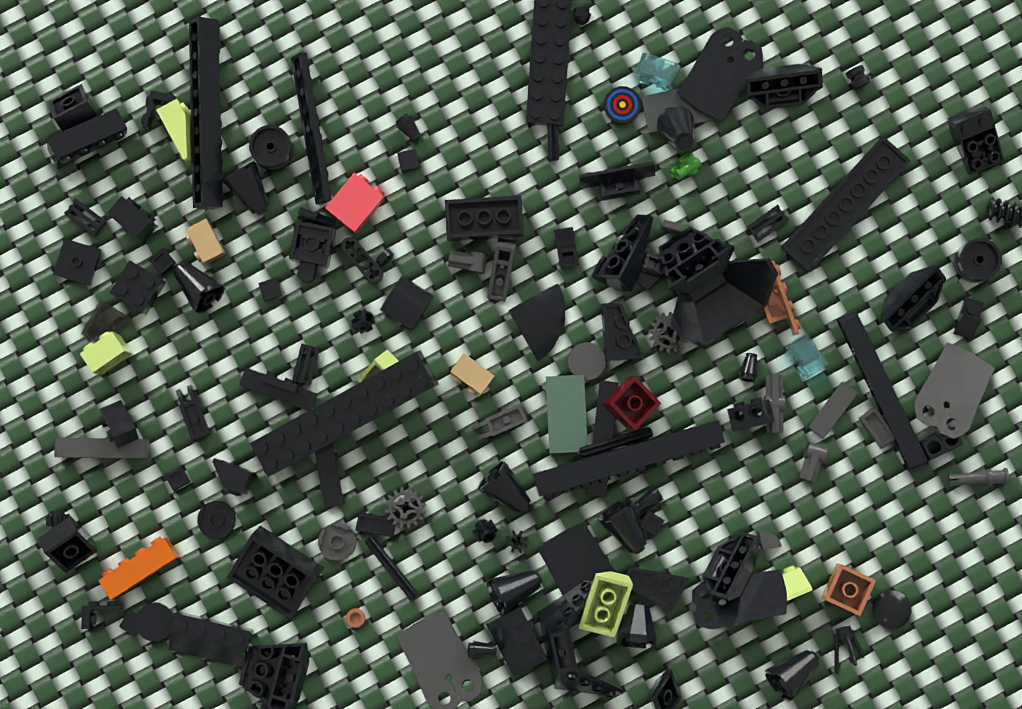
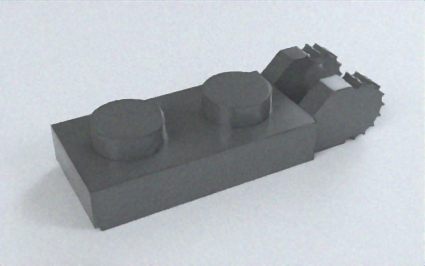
[472,404,528,441]

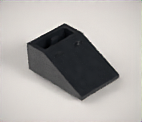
[947,104,1004,175]

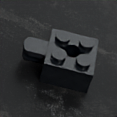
[289,221,336,283]

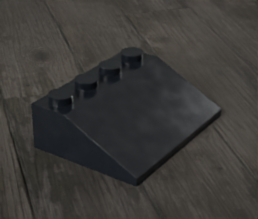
[227,526,324,619]

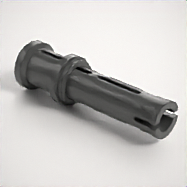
[948,468,1009,486]

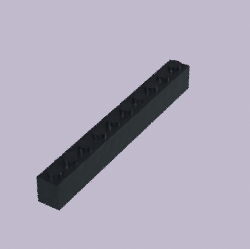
[189,17,224,210]
[532,420,725,499]

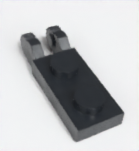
[176,385,211,441]

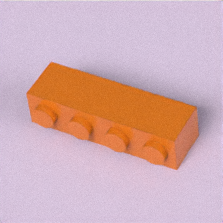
[98,537,180,600]

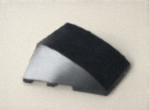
[658,227,735,293]
[239,643,310,709]

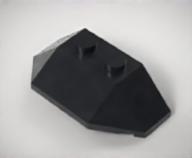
[746,64,823,109]
[881,265,946,332]
[702,532,760,601]

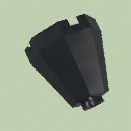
[616,601,657,649]

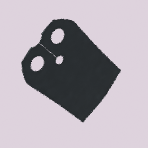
[677,27,763,121]
[538,522,617,620]
[692,569,787,629]

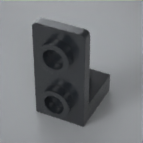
[141,90,176,131]
[81,601,124,629]

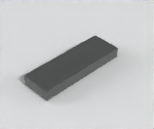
[808,381,858,439]

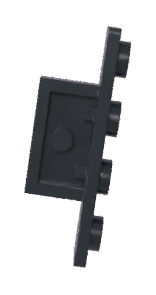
[579,162,655,201]
[240,368,317,411]

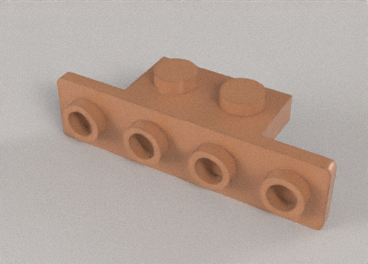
[763,261,801,336]

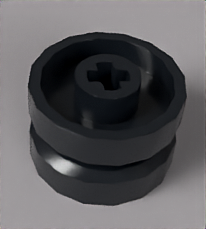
[249,125,294,171]
[954,238,1002,283]

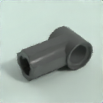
[448,250,488,274]
[798,442,828,483]

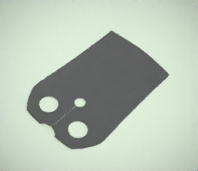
[914,342,995,439]
[396,611,482,709]

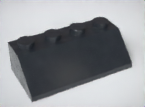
[169,612,253,668]

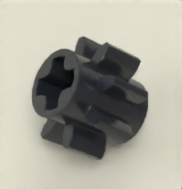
[351,309,375,334]
[45,509,70,528]
[472,519,498,543]
[505,530,528,553]

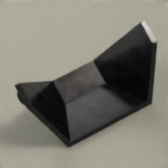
[670,258,778,348]
[537,580,623,698]

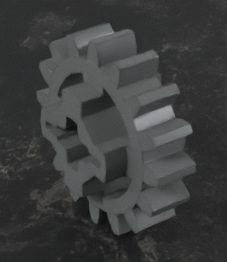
[648,312,688,354]
[384,487,426,529]

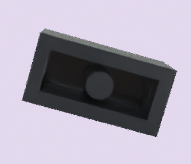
[99,400,139,448]

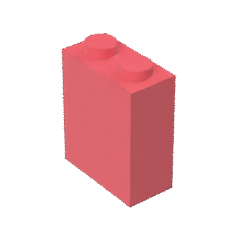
[325,173,385,234]

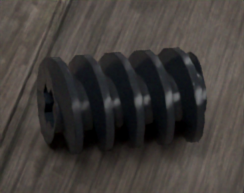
[985,197,1022,228]

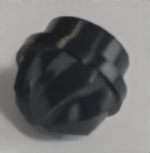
[572,8,591,25]

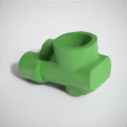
[669,153,702,180]

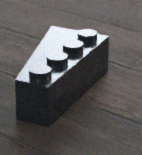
[46,108,127,170]

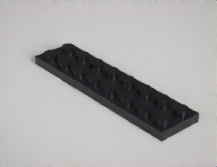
[526,0,572,126]
[780,136,911,273]

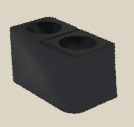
[919,426,963,461]

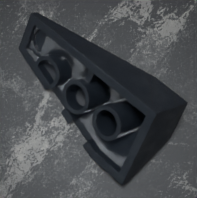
[591,214,653,292]

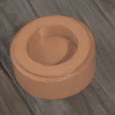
[346,608,366,628]

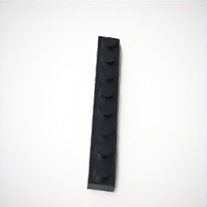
[291,52,332,205]

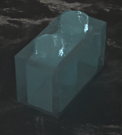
[635,52,680,90]
[785,333,829,378]

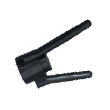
[833,625,865,674]

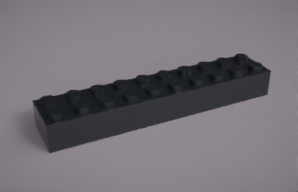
[250,350,439,477]

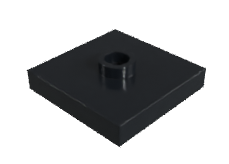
[53,238,102,286]

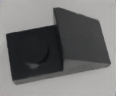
[953,297,984,340]

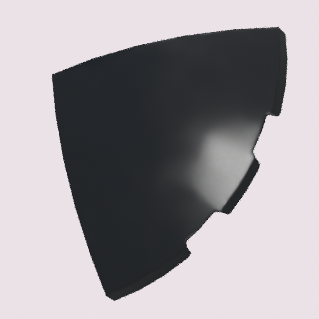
[508,283,565,361]

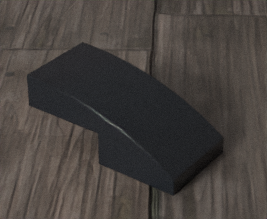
[554,227,579,268]

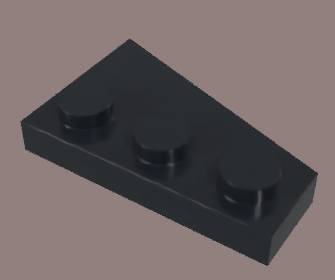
[601,302,644,361]
[625,566,690,612]

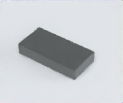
[858,407,895,449]

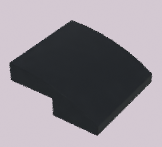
[380,276,434,330]

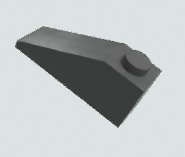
[487,238,517,302]

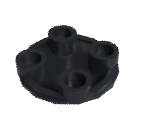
[873,591,912,629]

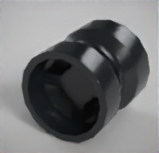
[845,65,871,91]

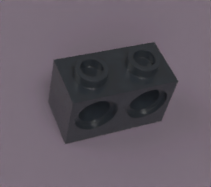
[727,397,775,432]

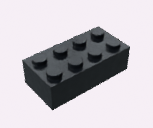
[445,195,524,241]

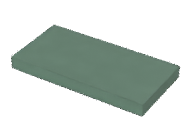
[546,375,588,454]

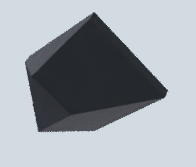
[648,669,681,709]

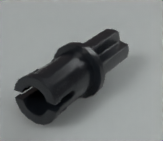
[297,207,336,228]

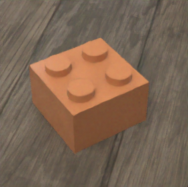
[821,563,876,616]

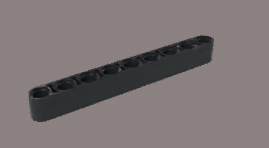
[837,310,929,473]

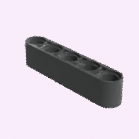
[54,438,149,459]

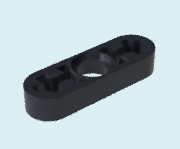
[341,237,384,284]

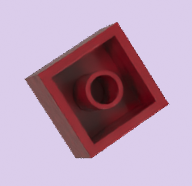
[602,376,661,431]

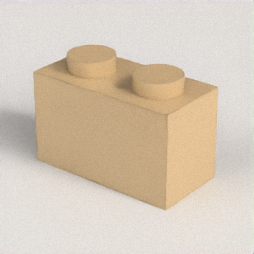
[185,219,226,265]
[450,353,495,396]

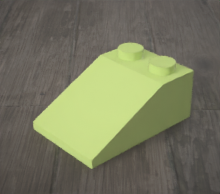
[157,99,192,166]

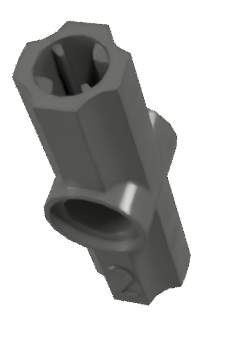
[764,375,785,433]

